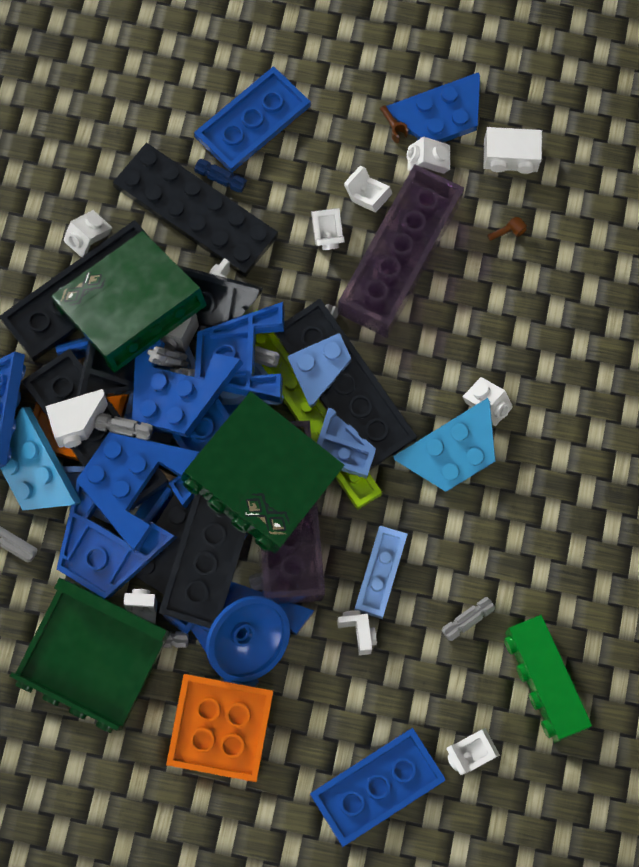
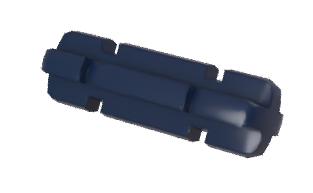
[194,159,247,192]

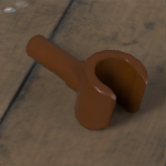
[380,105,408,143]
[487,217,527,241]

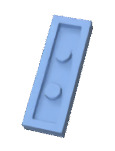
[354,526,408,619]

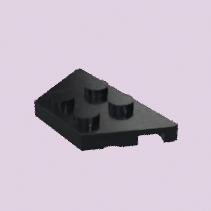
[178,265,263,331]
[76,341,135,397]

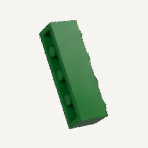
[504,614,592,744]

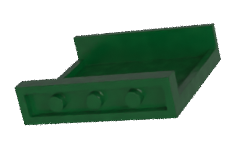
[10,578,171,733]

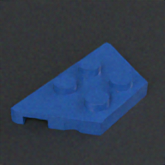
[386,72,480,143]

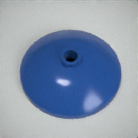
[206,596,290,682]

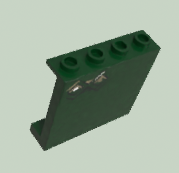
[51,231,207,373]
[181,391,345,554]

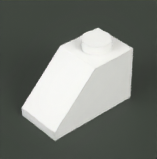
[45,389,108,448]

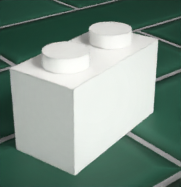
[483,127,542,174]

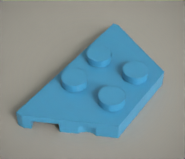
[393,398,496,492]
[0,407,81,511]

